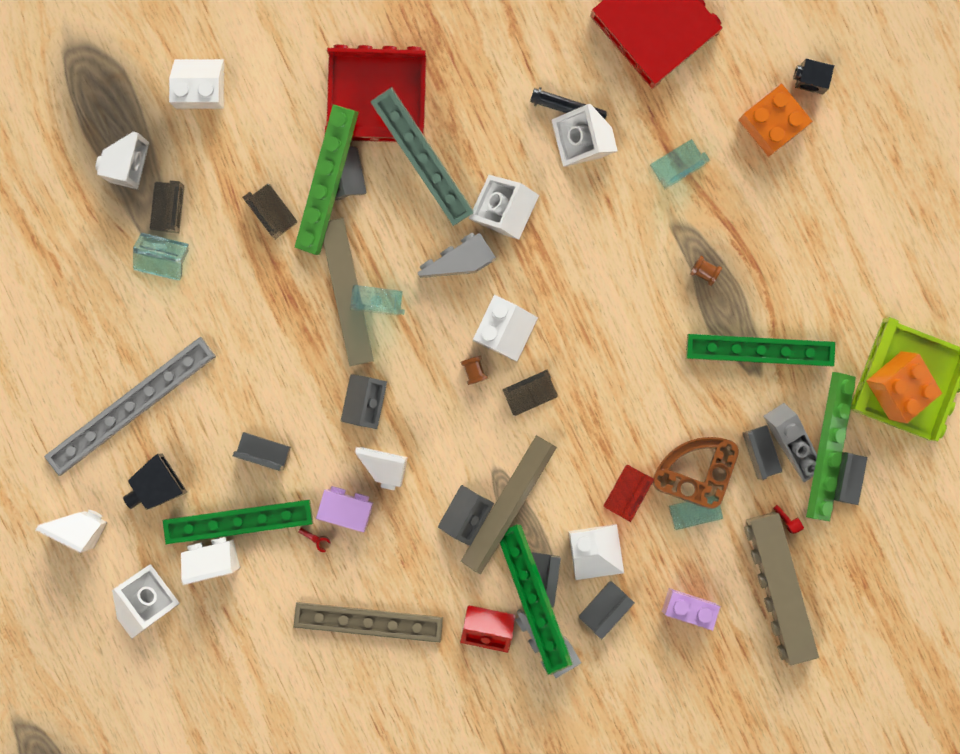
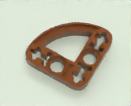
[653,437,739,509]

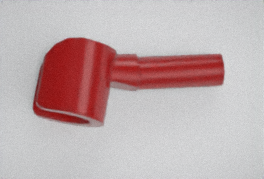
[773,505,804,534]
[298,527,331,552]

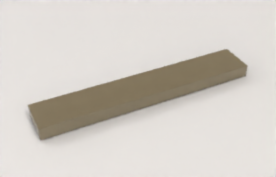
[323,218,374,366]
[461,435,557,575]
[293,602,443,643]

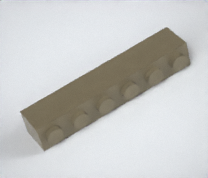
[744,512,819,666]

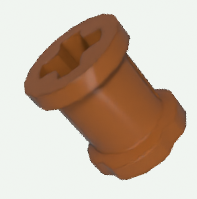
[690,255,722,286]
[461,355,489,385]

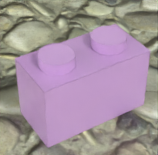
[316,486,374,532]
[662,588,720,631]

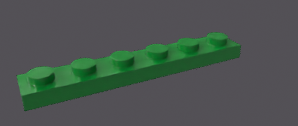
[686,334,836,367]
[162,499,313,544]
[500,524,573,675]

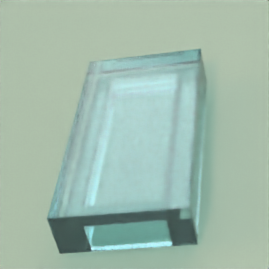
[669,495,723,530]

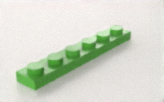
[294,105,359,255]
[806,372,856,522]

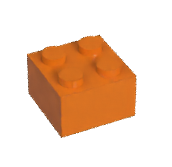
[739,83,813,157]
[866,351,942,423]

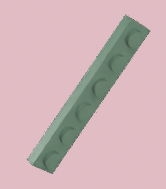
[371,87,474,226]

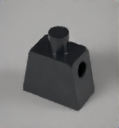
[123,453,187,510]

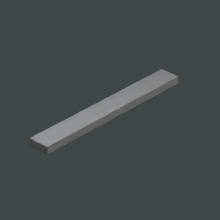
[44,337,217,476]

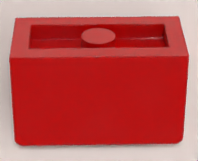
[460,605,515,653]

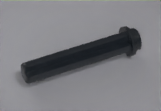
[530,87,607,119]

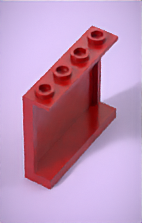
[590,0,723,90]
[325,44,426,142]

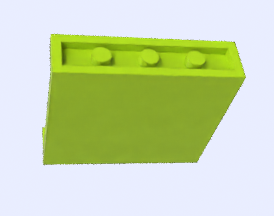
[850,317,960,441]

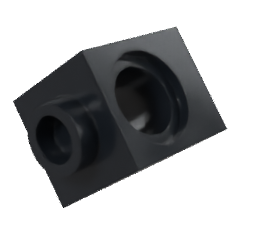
[793,59,835,94]

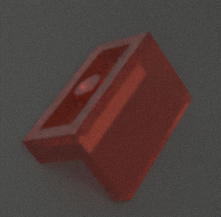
[603,465,654,522]

